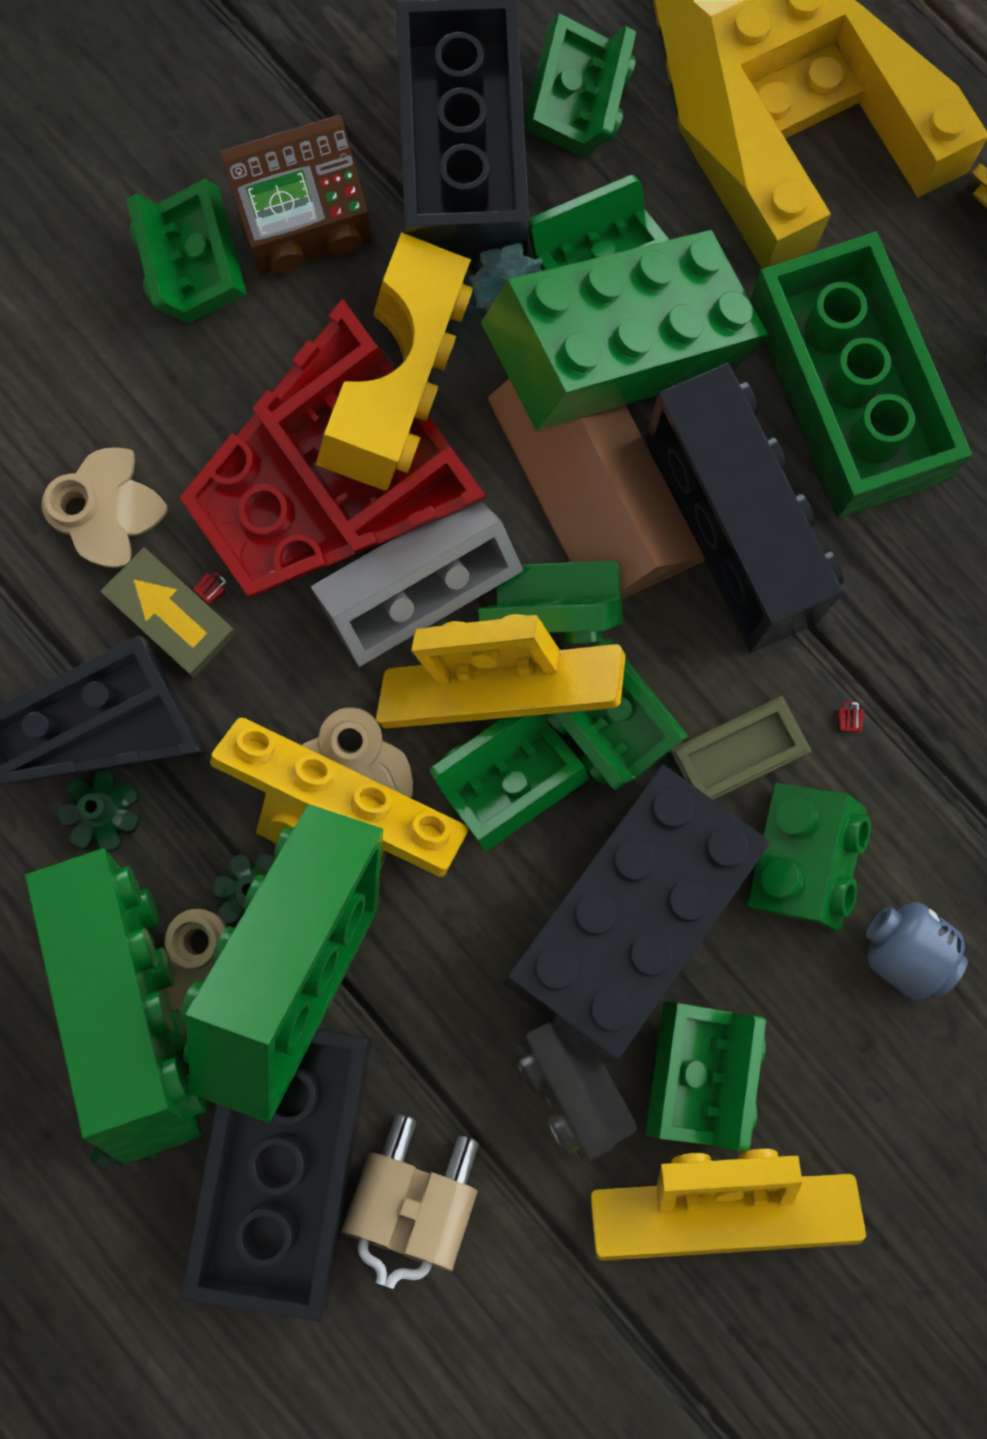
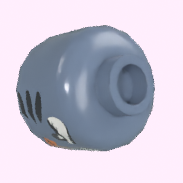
[866,902,968,1000]

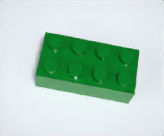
[481,230,768,431]
[750,231,972,519]
[180,804,383,1123]
[25,848,207,1164]

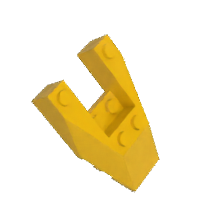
[653,0,987,269]

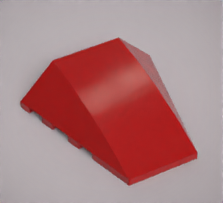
[179,298,487,598]

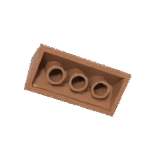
[487,379,705,600]

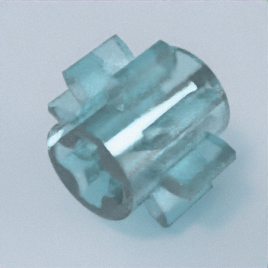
[469,243,543,310]

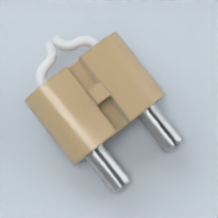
[340,1114,479,1289]

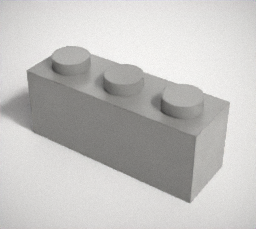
[310,501,524,667]

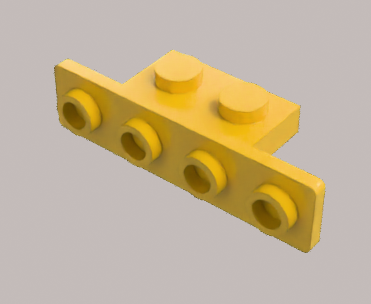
[376,614,626,729]
[210,718,468,877]
[591,1149,866,1261]

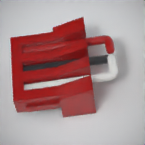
[193,572,226,605]
[837,702,865,733]

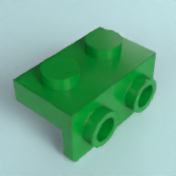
[524,13,636,158]
[529,175,670,272]
[126,178,247,324]
[478,560,623,643]
[545,638,689,791]
[430,714,590,852]
[747,783,871,931]
[645,1001,766,1152]

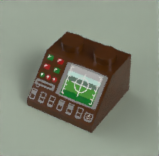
[220,115,372,275]

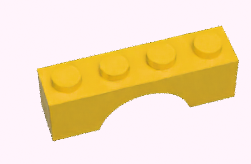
[316,232,473,491]

